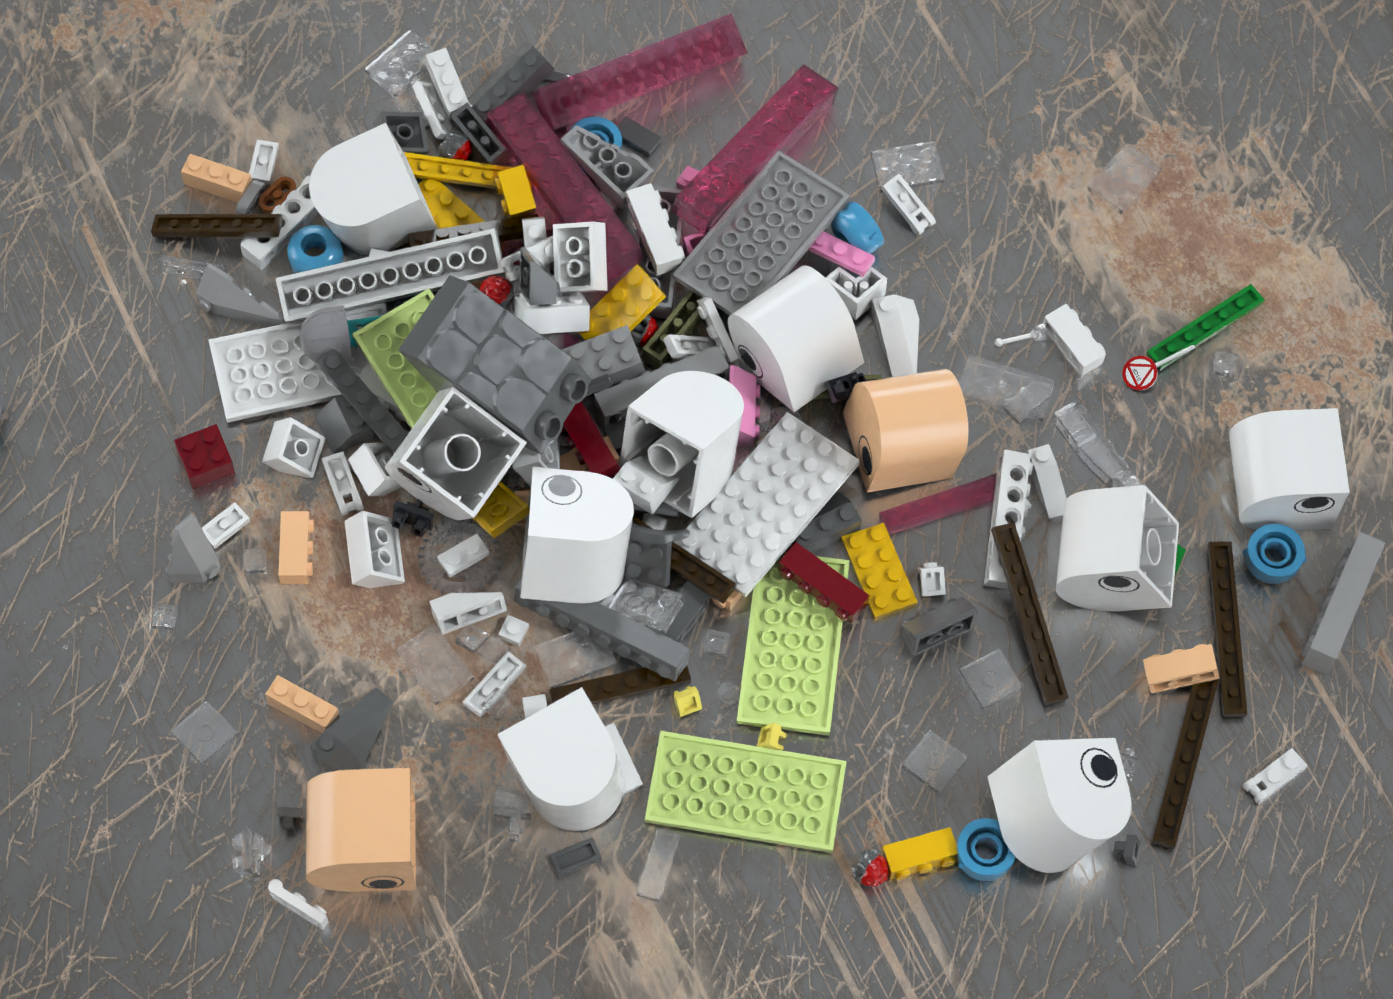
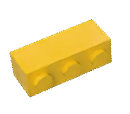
[881,827,957,880]

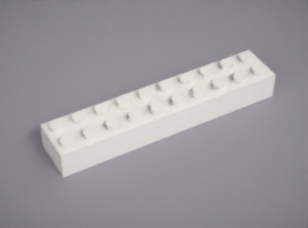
[276,228,506,323]

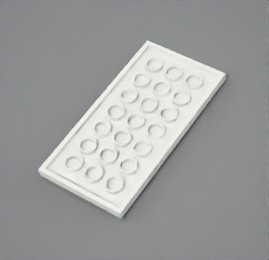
[209,303,387,423]
[674,412,860,597]

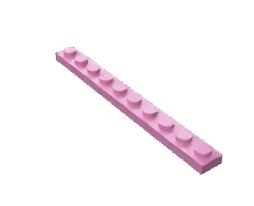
[676,166,875,277]

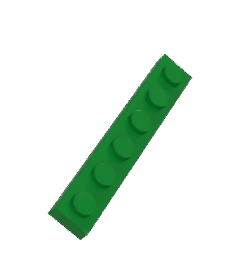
[1146,284,1265,371]

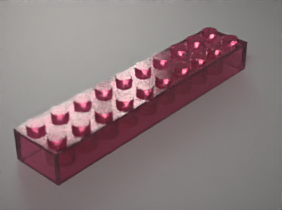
[532,13,748,133]
[672,64,838,235]
[486,91,643,282]

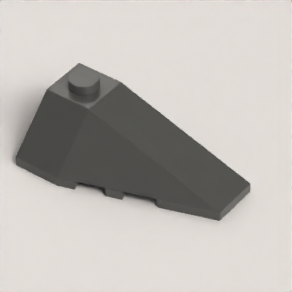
[310,687,394,772]

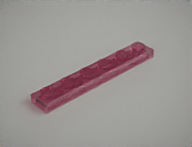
[879,473,997,535]

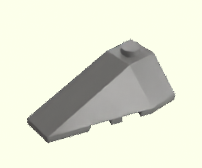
[560,125,654,209]
[196,263,286,327]
[165,513,221,583]

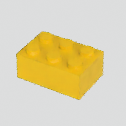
[494,165,536,218]

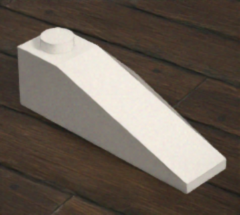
[871,294,919,377]

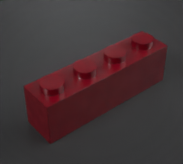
[561,401,620,479]
[778,542,870,624]

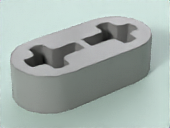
[236,179,266,214]

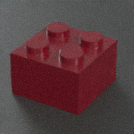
[174,424,235,490]

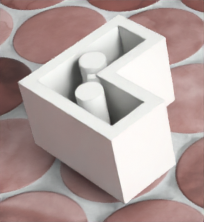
[826,266,887,320]

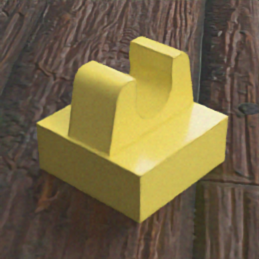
[673,686,702,717]
[757,723,786,750]

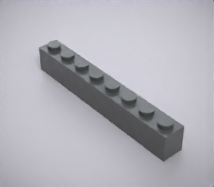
[514,578,691,681]

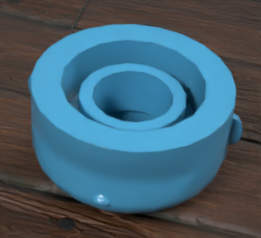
[568,117,622,173]
[831,201,884,254]
[287,225,344,274]
[1243,524,1307,584]
[957,818,1015,881]

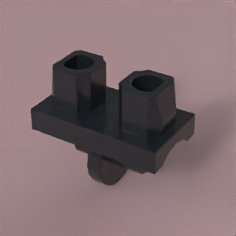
[824,372,866,404]
[392,499,434,537]

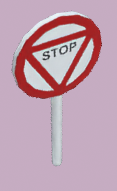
[1122,345,1195,391]

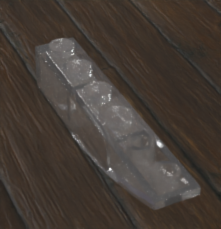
[1052,399,1141,488]

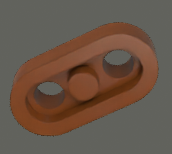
[259,177,297,214]

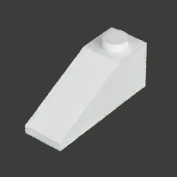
[1027,444,1067,520]
[429,592,507,635]

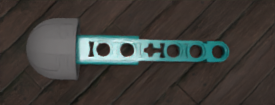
[300,305,383,364]

